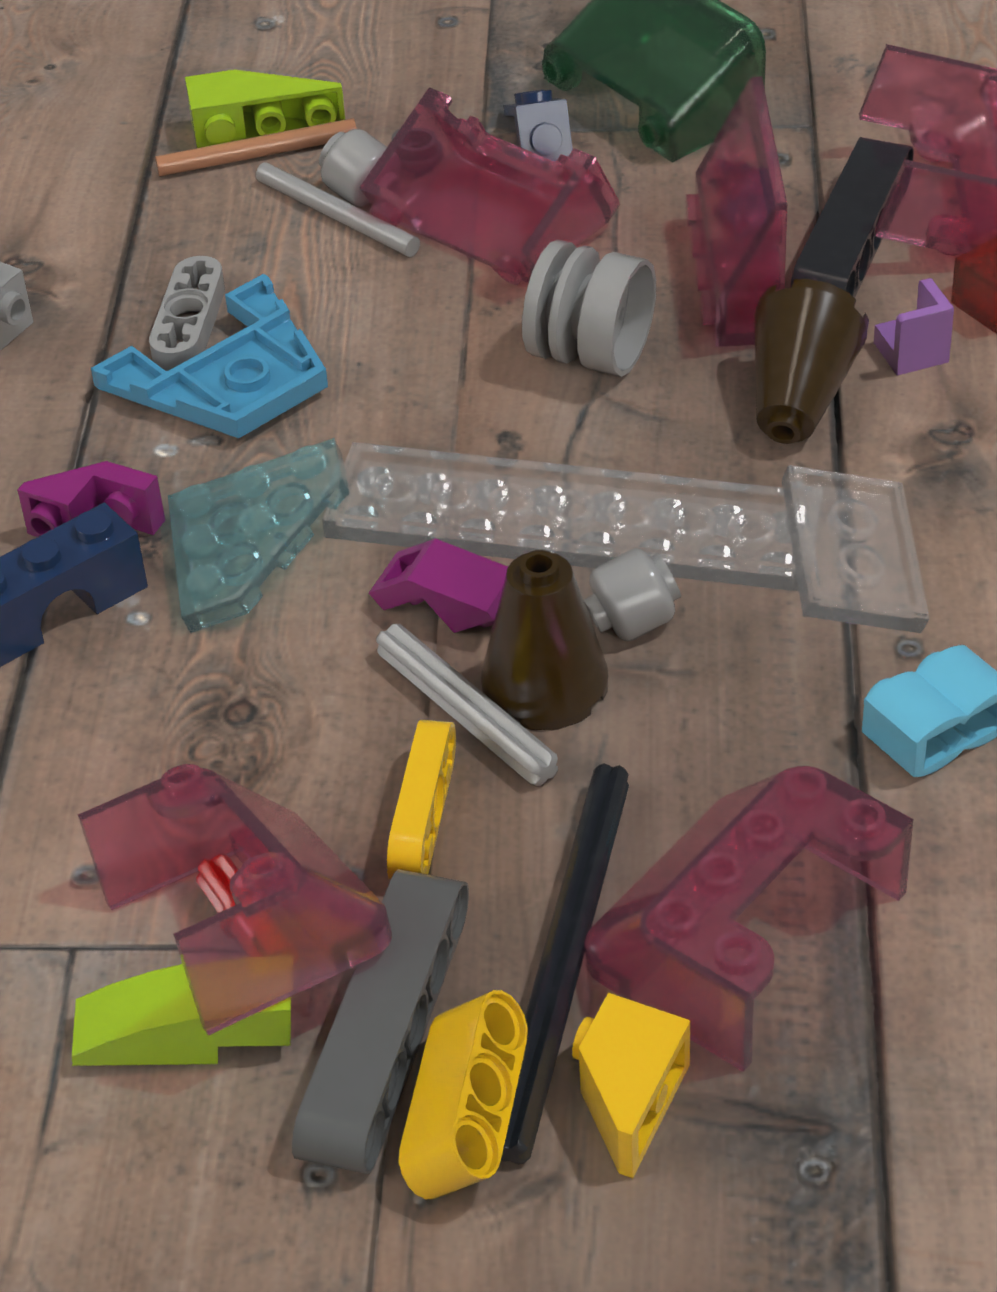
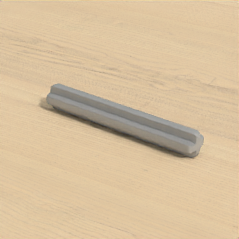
[376,624,558,786]

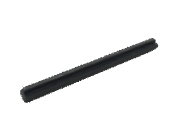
[501,763,629,1165]

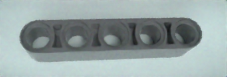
[292,869,469,1174]

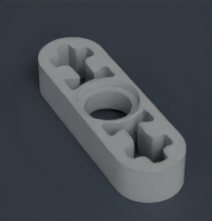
[149,256,225,371]

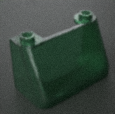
[542,0,766,163]

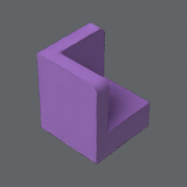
[874,278,954,376]

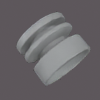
[522,239,656,377]

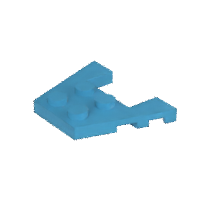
[91,274,328,438]

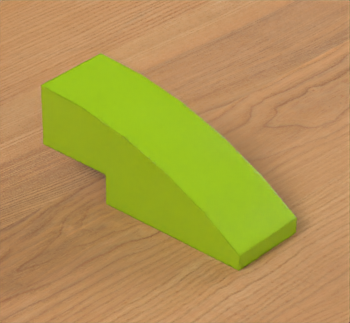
[72,952,291,1066]

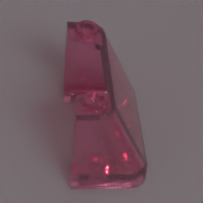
[359,87,620,285]

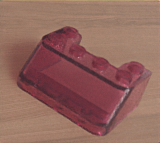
[585,766,914,1072]

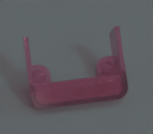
[859,44,997,256]
[78,764,393,1036]

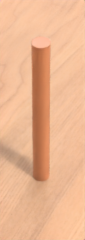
[155,118,357,177]

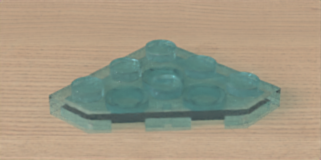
[168,438,349,633]

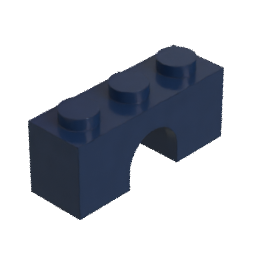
[0,502,148,667]

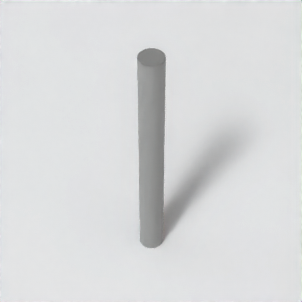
[256,162,420,257]

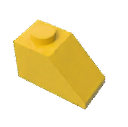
[572,992,690,1179]

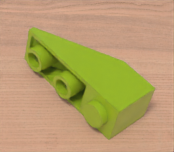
[185,69,345,148]

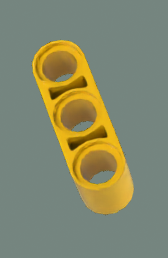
[398,990,528,1199]

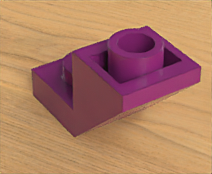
[17,461,166,537]
[368,538,508,633]

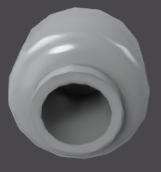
[319,129,397,207]
[584,548,681,642]

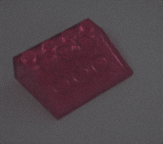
[686,76,788,347]

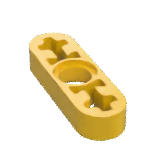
[387,720,456,880]

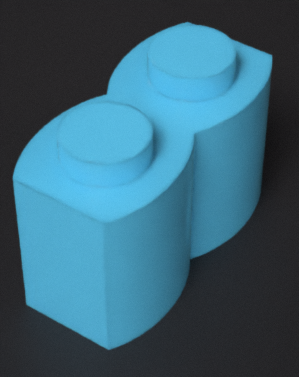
[862,645,997,777]

